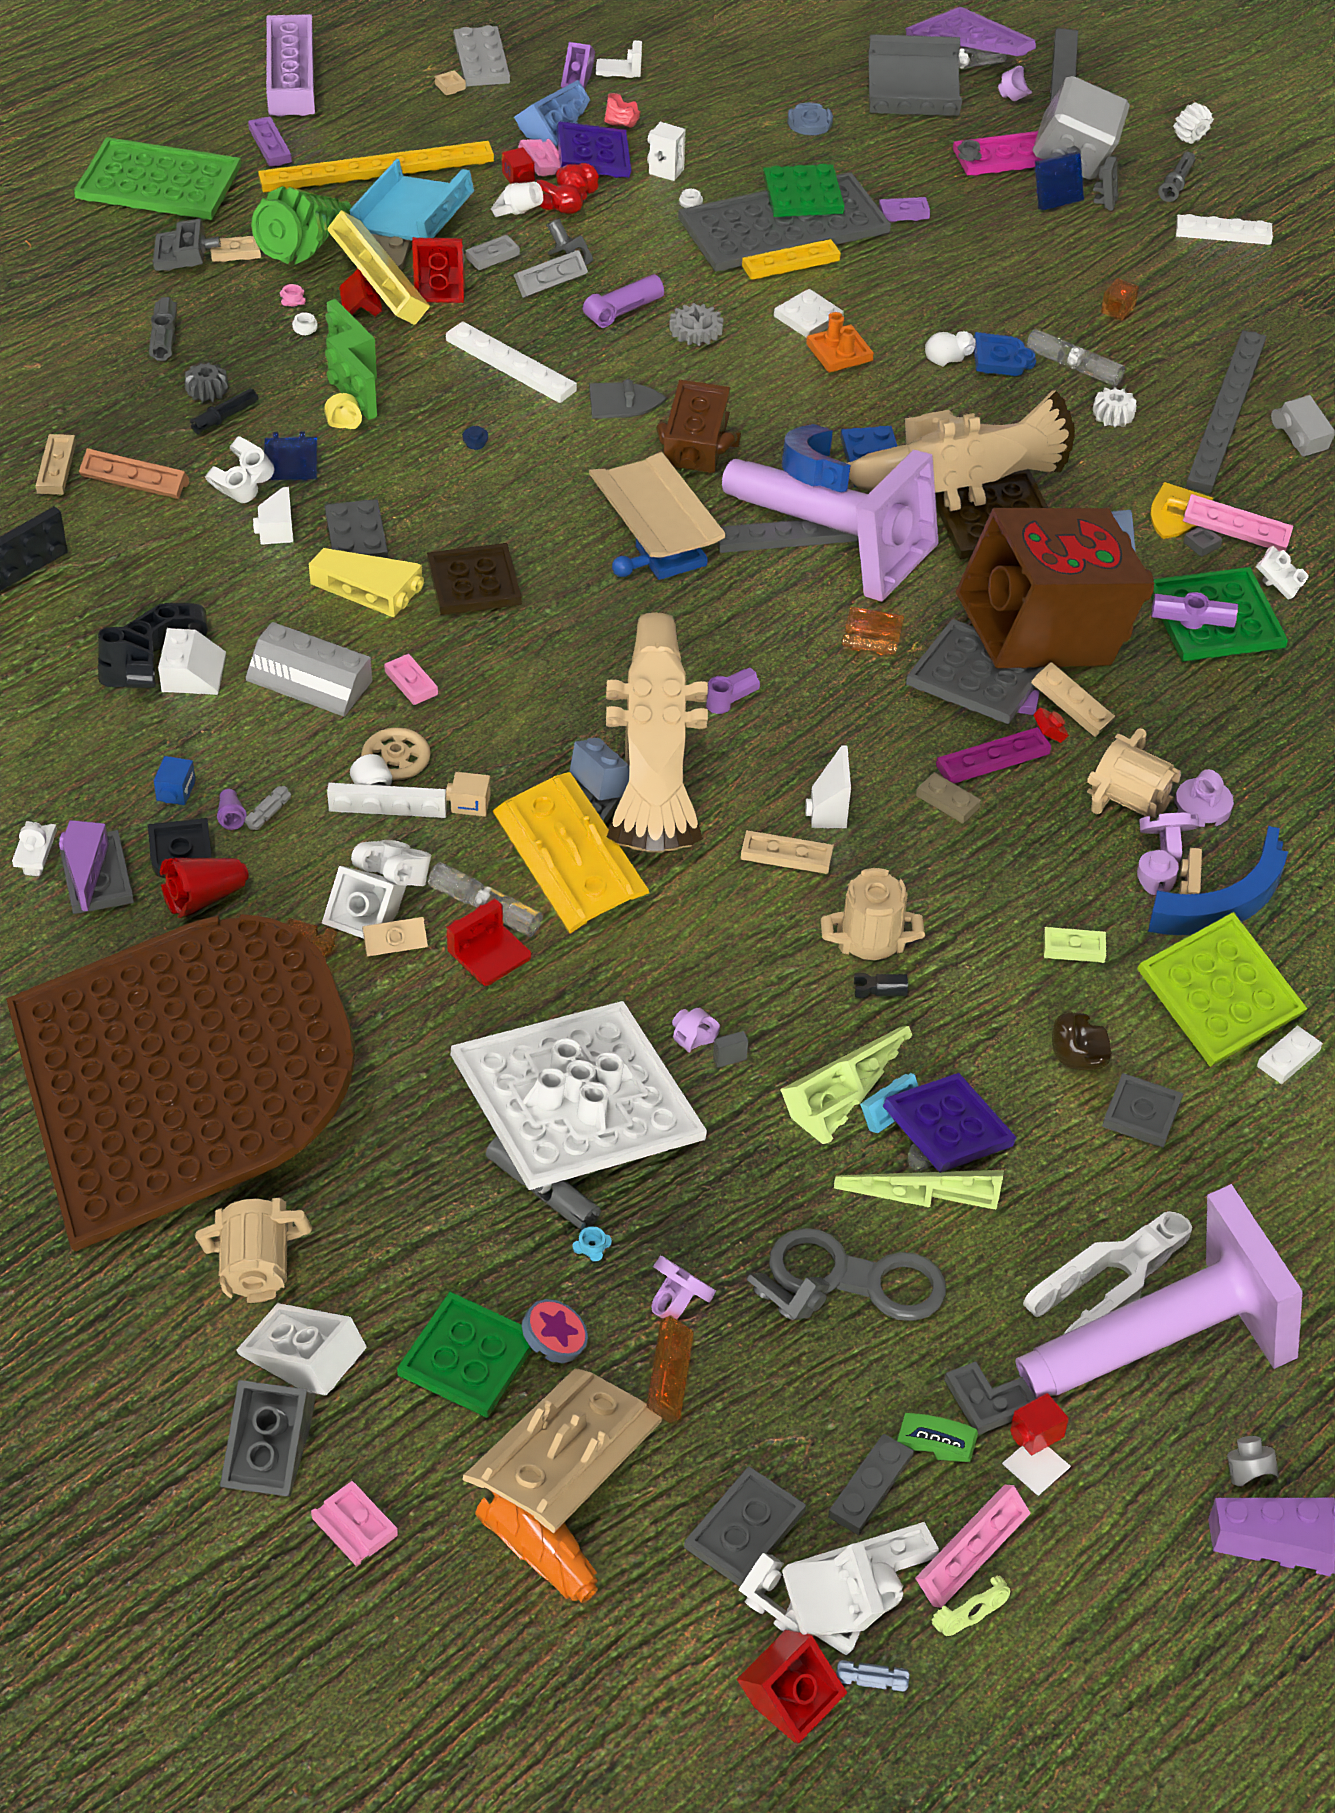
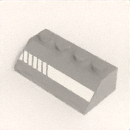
[246,622,372,717]

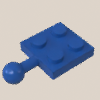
[612,539,708,580]

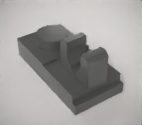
[1093,156,1118,211]

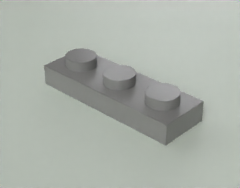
[514,250,588,298]

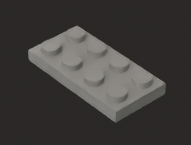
[453,25,510,86]

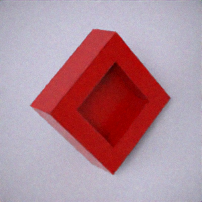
[1033,707,1069,743]

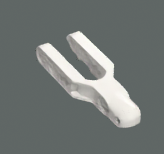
[1023,1211,1192,1336]

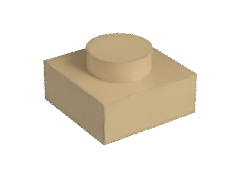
[435,70,466,95]

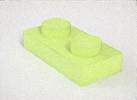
[1043,927,1106,963]

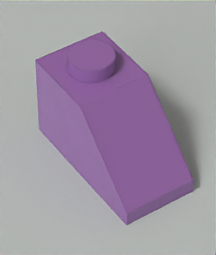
[561,42,595,89]

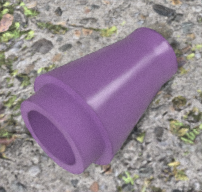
[217,789,247,830]

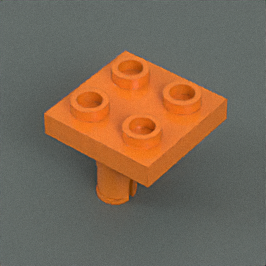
[806,312,874,373]

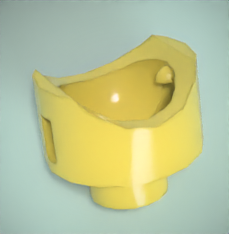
[324,393,362,429]

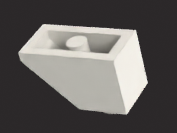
[253,487,293,545]

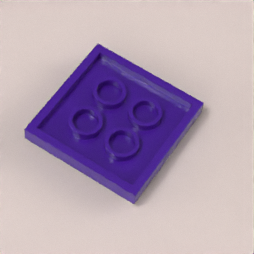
[556,121,631,178]
[882,1073,1017,1173]

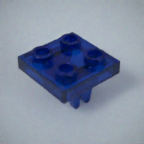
[1035,152,1084,210]
[264,432,318,480]

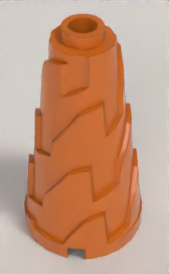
[475,1490,598,1603]

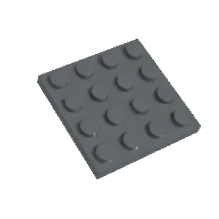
[906,619,1045,724]

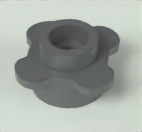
[958,140,982,161]

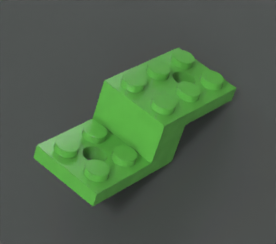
[325,299,377,420]

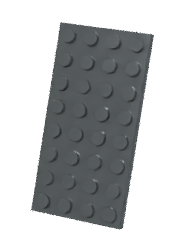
[678,172,891,272]

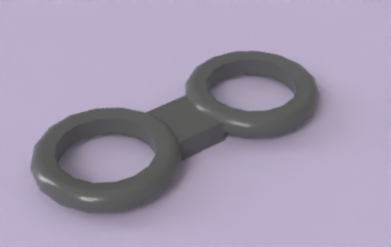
[769,1228,946,1321]

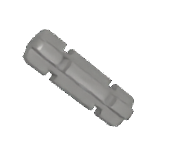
[244,786,291,830]

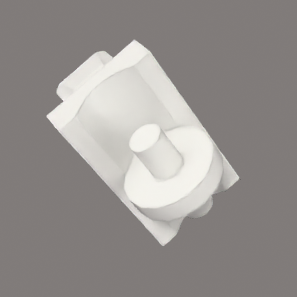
[1256,546,1308,600]
[12,821,57,876]

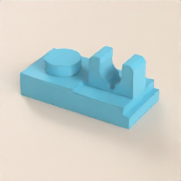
[860,1073,918,1134]

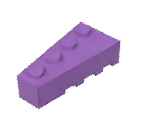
[1208,1498,1335,1576]

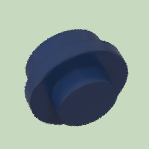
[462,426,488,450]

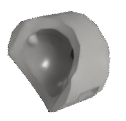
[1227,1436,1279,1486]

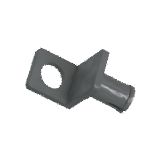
[546,218,593,266]

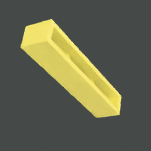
[327,210,430,325]

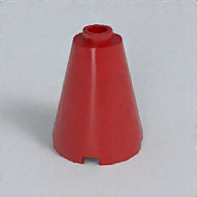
[160,858,249,918]

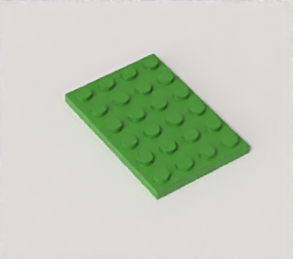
[74,137,242,220]

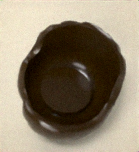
[1052,1011,1112,1070]

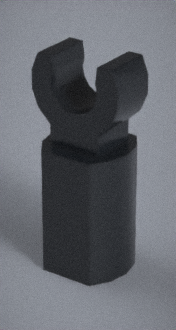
[853,973,908,998]

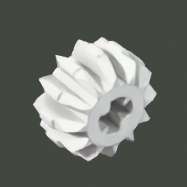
[1173,102,1214,144]
[1092,387,1137,428]

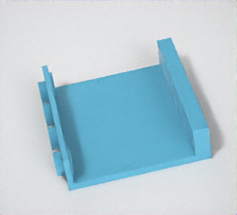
[349,159,474,241]

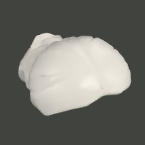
[925,332,976,367]

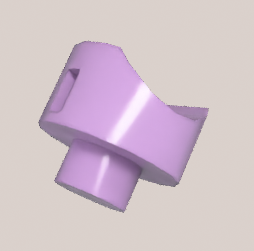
[998,65,1032,101]
[1137,850,1179,895]
[672,1008,720,1053]

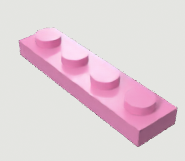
[1183,494,1293,551]
[915,1484,1031,1608]

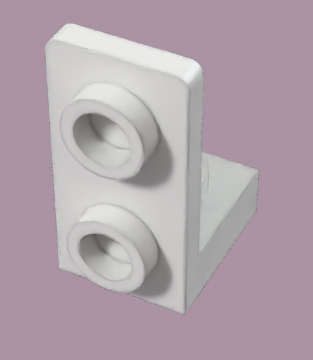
[596,40,642,78]
[739,1553,800,1632]

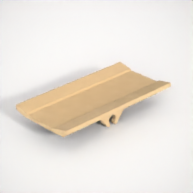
[589,452,725,558]
[462,1368,663,1533]

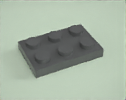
[325,499,388,558]
[58,830,134,914]
[684,1466,806,1587]

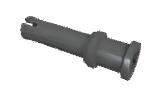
[1158,152,1196,202]

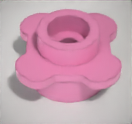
[280,284,306,307]

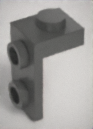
[746,1273,830,1320]

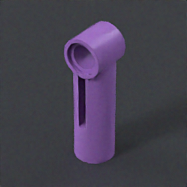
[583,274,664,328]

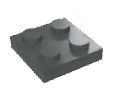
[1102,1073,1183,1148]

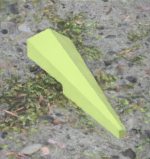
[780,1026,912,1144]
[834,1170,1004,1210]

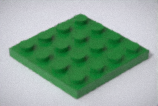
[1151,567,1288,662]

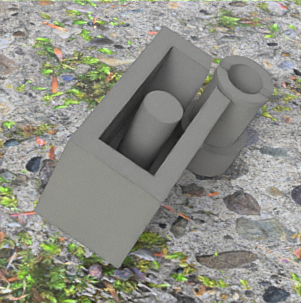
[1271,395,1335,457]

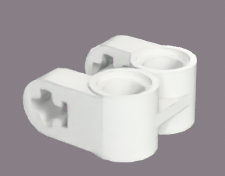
[205,436,275,503]
[351,840,431,886]

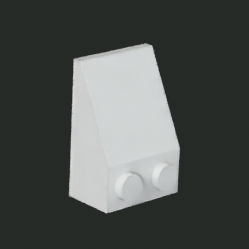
[237,1303,367,1395]

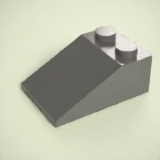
[220,1380,316,1497]

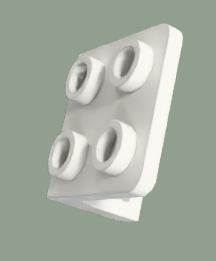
[782,1543,885,1636]

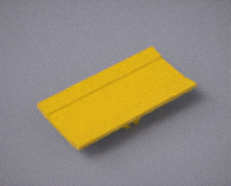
[492,772,650,934]

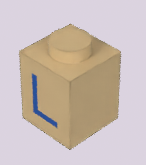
[446,772,491,817]

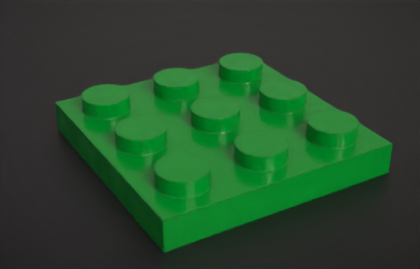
[763,163,845,217]
[397,1292,533,1418]

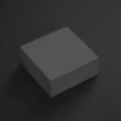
[1183,527,1222,557]
[713,1031,748,1068]

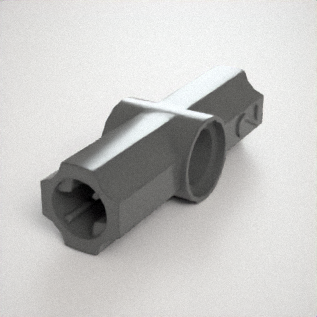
[149,297,177,361]

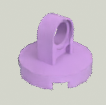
[1174,769,1234,827]
[1139,813,1199,862]
[651,1255,716,1322]

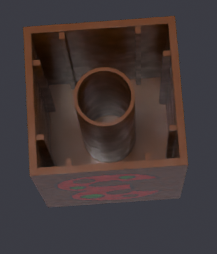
[955,508,1154,668]

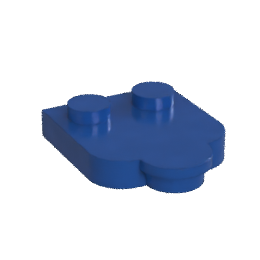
[974,332,1036,376]

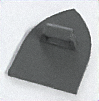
[589,379,667,418]

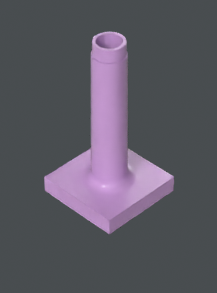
[722,450,939,602]
[1015,1184,1303,1399]

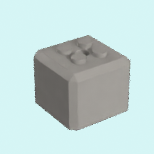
[1033,76,1130,180]

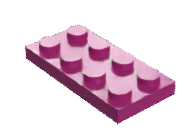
[953,131,1054,176]

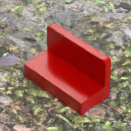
[339,269,382,317]

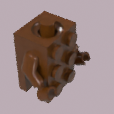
[656,379,741,473]

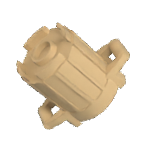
[1087,728,1181,818]
[820,868,925,960]
[195,1198,312,1303]

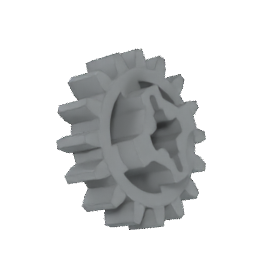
[669,303,723,346]

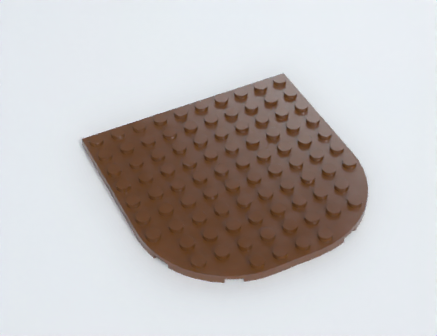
[6,914,355,1252]

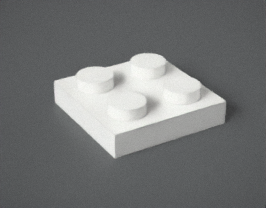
[774,289,844,338]

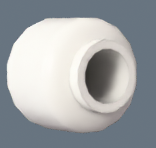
[350,754,392,786]

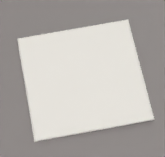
[1002,1446,1071,1496]

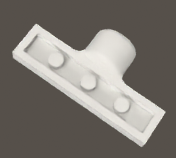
[793,1522,939,1612]

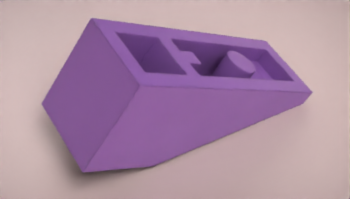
[59,820,109,911]

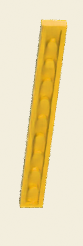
[258,141,494,192]

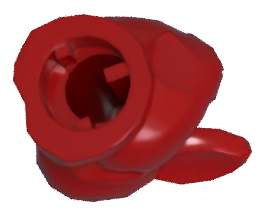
[536,163,599,214]

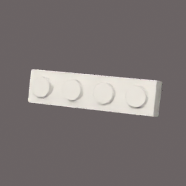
[1176,214,1273,245]
[327,783,447,818]

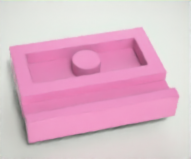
[518,139,560,176]
[311,1481,398,1566]

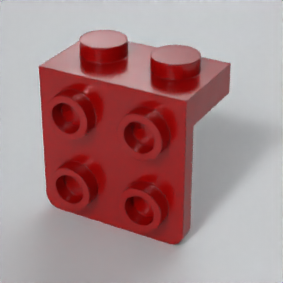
[446,898,531,986]

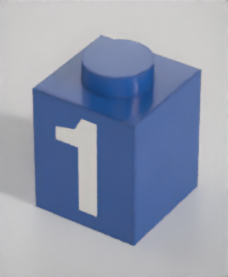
[153,756,196,805]

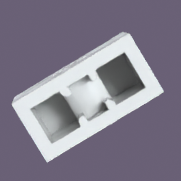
[647,122,686,181]

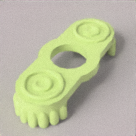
[932,1576,1011,1636]

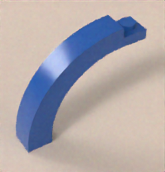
[782,424,851,492]
[1148,826,1288,935]

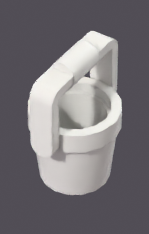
[491,182,543,217]

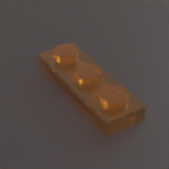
[646,1315,694,1423]

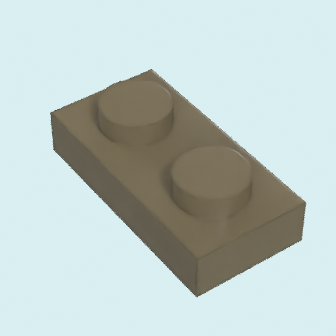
[916,772,981,823]

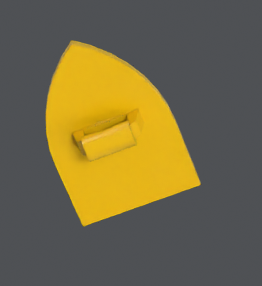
[1150,482,1213,539]

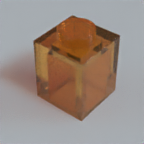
[1101,278,1139,321]

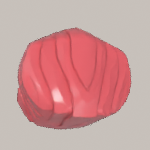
[604,93,641,128]

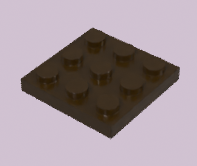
[427,543,522,615]

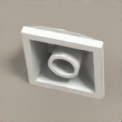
[805,746,851,828]
[322,866,406,939]

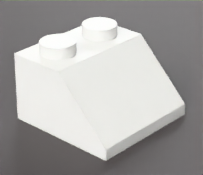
[158,628,226,695]

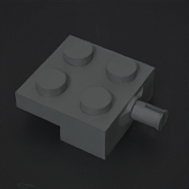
[153,219,221,271]

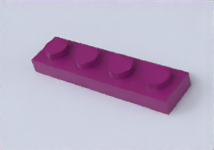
[936,727,1051,784]

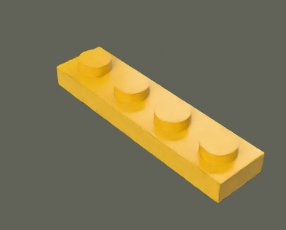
[742,239,841,280]

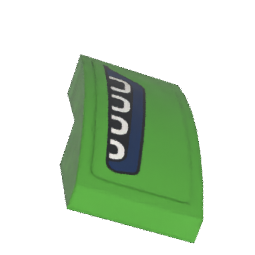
[897,1413,978,1462]

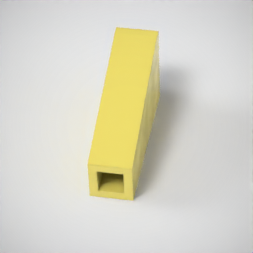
[309,548,424,618]

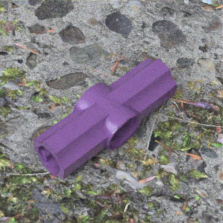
[1151,592,1238,629]

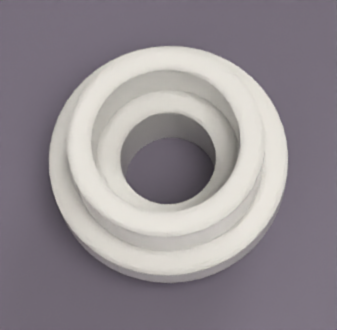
[679,188,703,208]
[292,313,318,335]

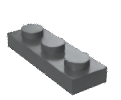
[828,1433,914,1535]

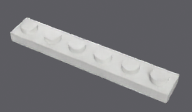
[446,321,577,403]

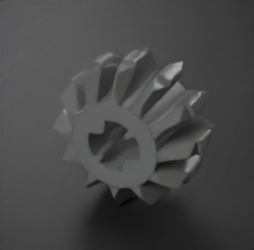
[185,362,228,403]

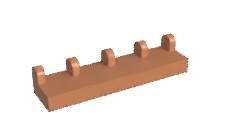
[79,448,189,499]

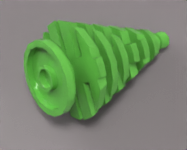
[251,186,352,265]

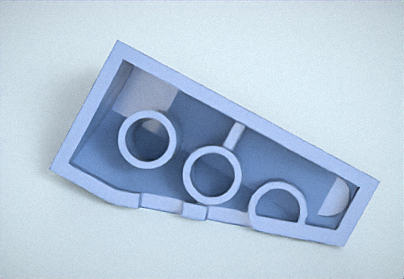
[514,80,590,147]

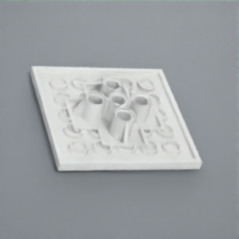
[450,1001,707,1190]

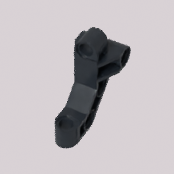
[98,603,208,688]

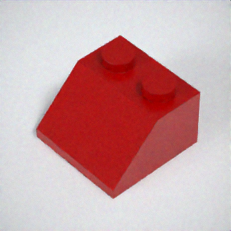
[736,1630,848,1744]

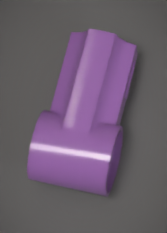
[706,668,760,714]

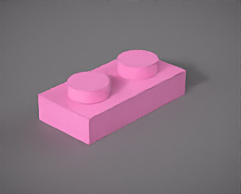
[384,654,438,705]

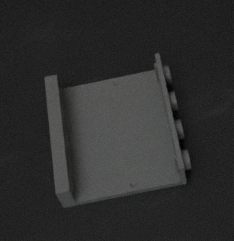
[868,34,962,116]

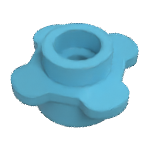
[573,1227,612,1261]

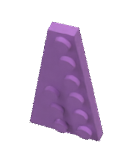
[905,7,1036,56]

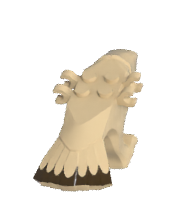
[847,391,1075,511]
[606,612,708,853]

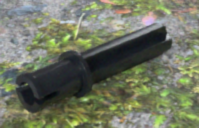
[190,388,258,434]

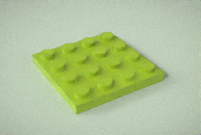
[1137,912,1307,1067]

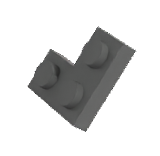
[944,1361,1036,1435]

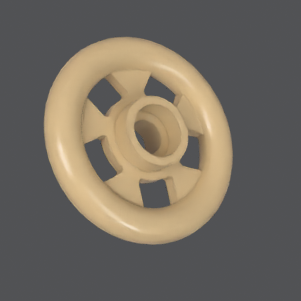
[361,727,431,781]

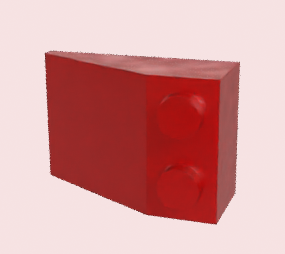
[412,237,465,303]

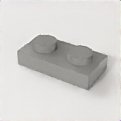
[466,235,520,270]

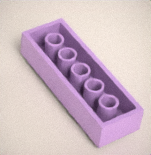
[267,14,315,117]

